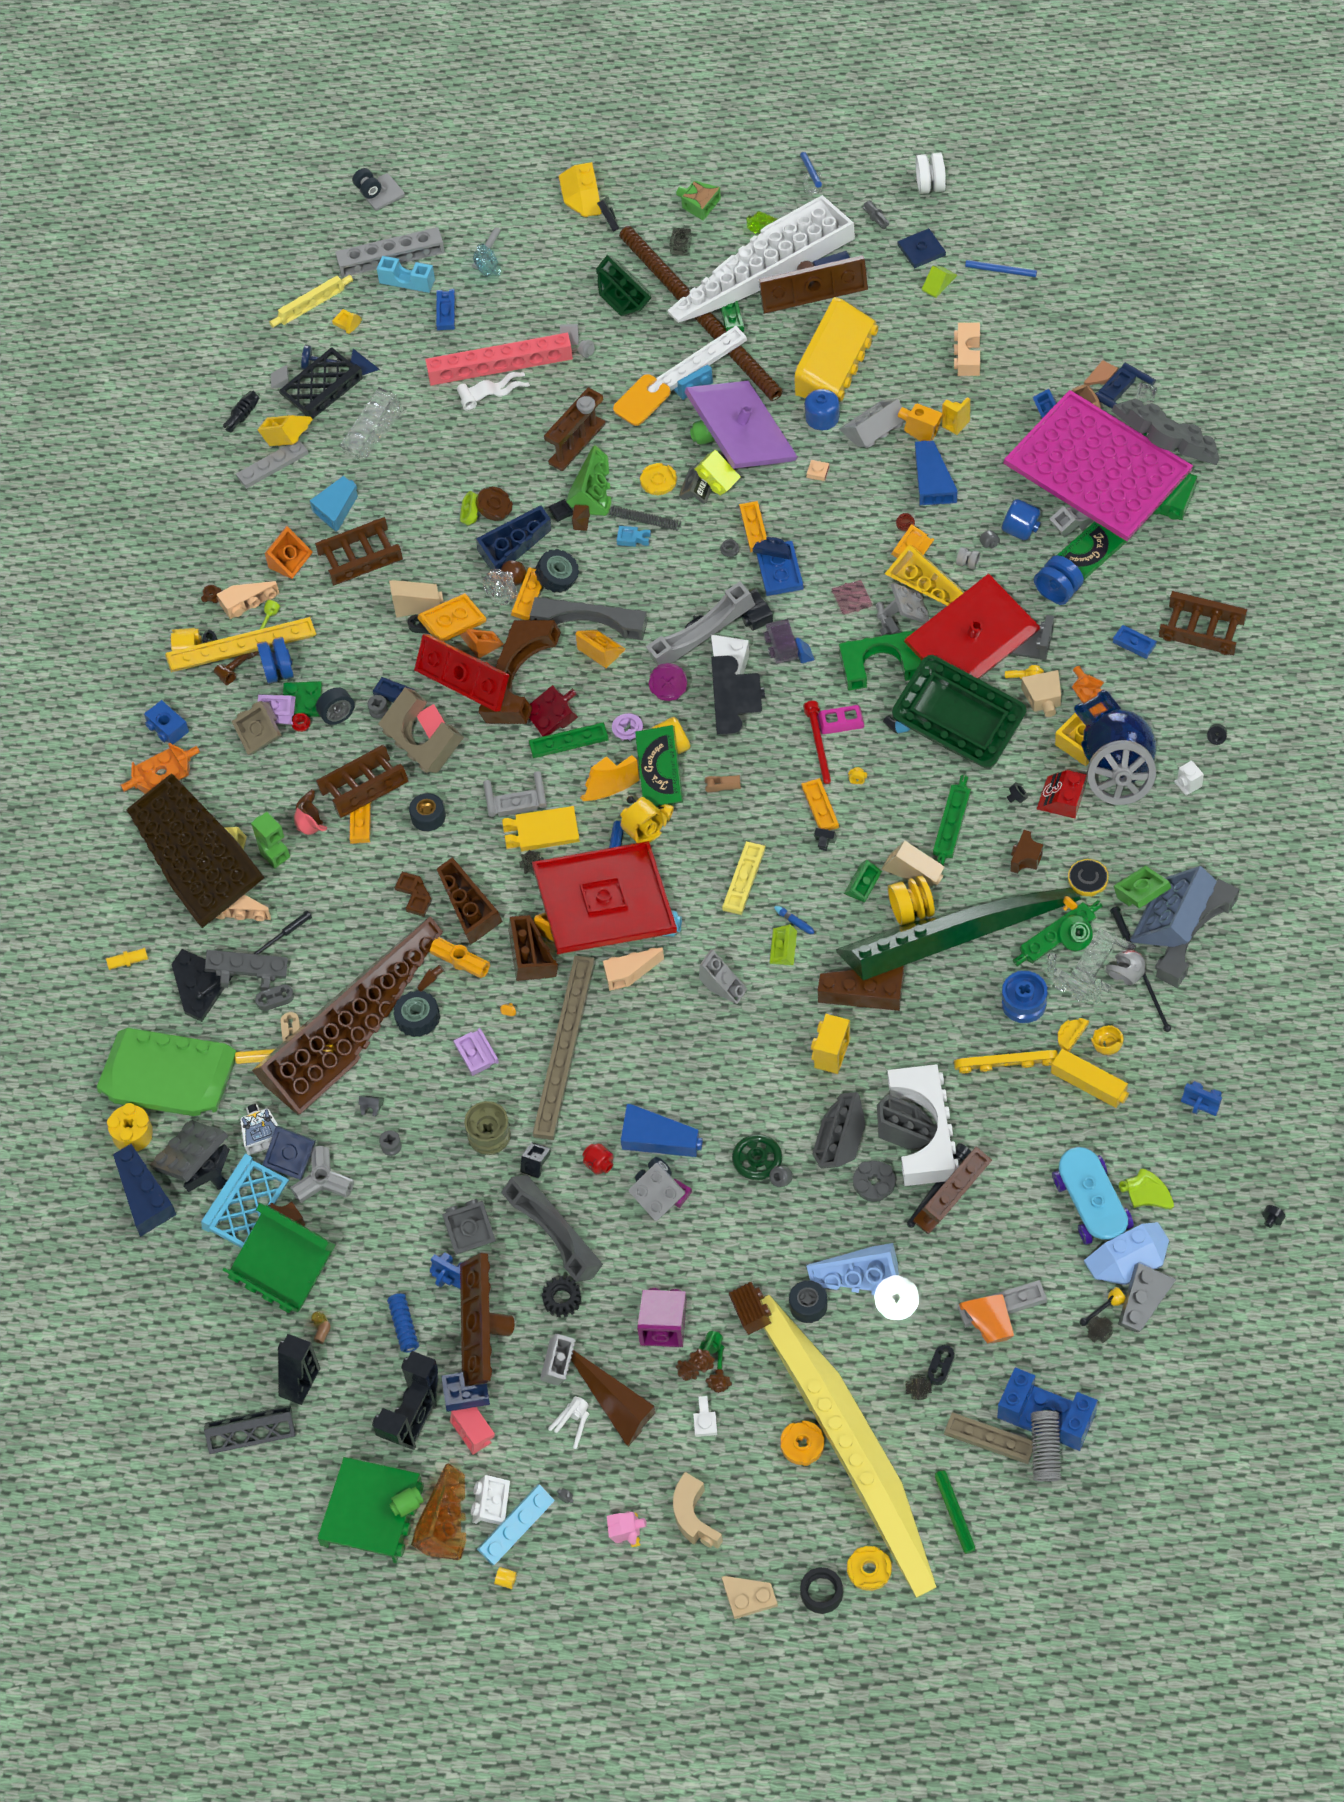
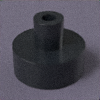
[1207,724,1227,745]
[1007,782,1028,803]
[1262,1205,1286,1228]

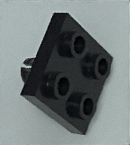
[183,1144,230,1192]

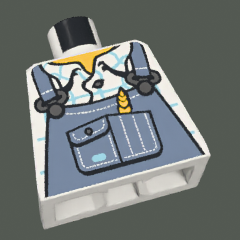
[241,1104,278,1155]

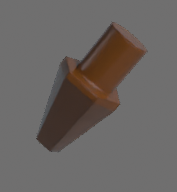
[417,965,444,991]

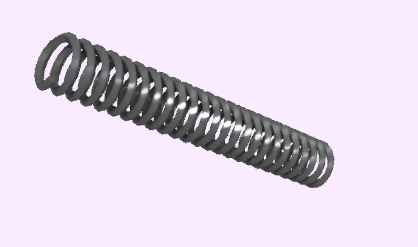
[609,505,681,531]

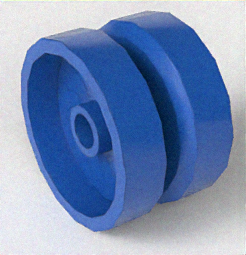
[1034,555,1084,605]
[257,637,294,684]
[1002,971,1047,1023]

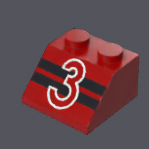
[1037,770,1087,819]

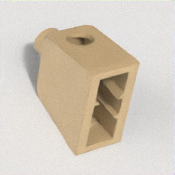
[1021,670,1061,717]

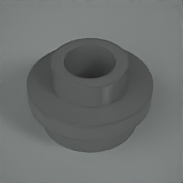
[720,539,739,557]

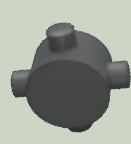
[557,1488,574,1504]

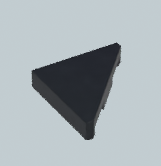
[597,197,619,232]

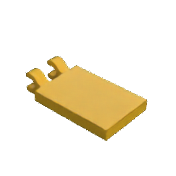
[502,806,580,852]

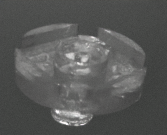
[483,569,518,605]
[875,1275,919,1319]

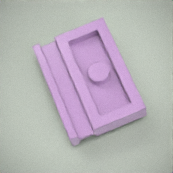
[258,695,295,725]
[454,1028,499,1076]

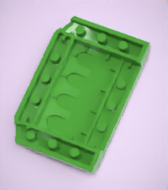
[97,1028,236,1116]

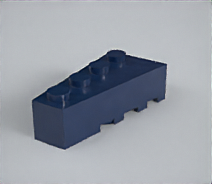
[476,505,551,577]
[113,1144,177,1237]

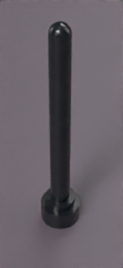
[907,1143,971,1228]

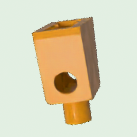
[897,403,943,441]

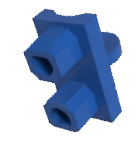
[1181,1081,1222,1116]
[430,1252,463,1289]

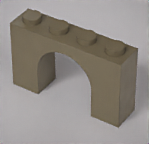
[378,687,464,773]

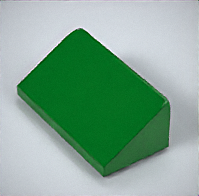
[844,860,882,902]

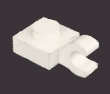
[693,1396,717,1437]

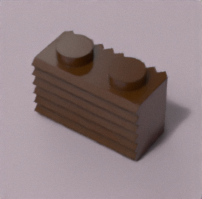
[729,1282,772,1335]

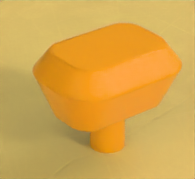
[1063,896,1078,911]
[500,1003,516,1016]

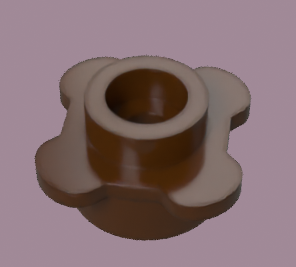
[201,585,221,603]

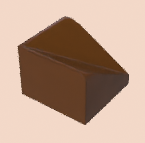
[572,505,590,531]

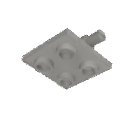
[875,583,929,627]

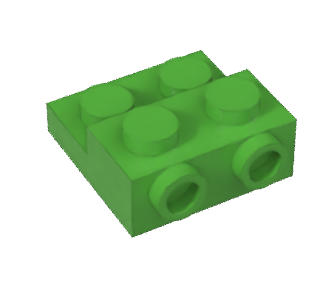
[1114,865,1171,908]

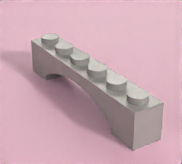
[646,581,755,666]

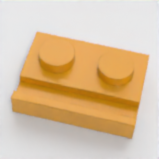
[891,524,934,558]

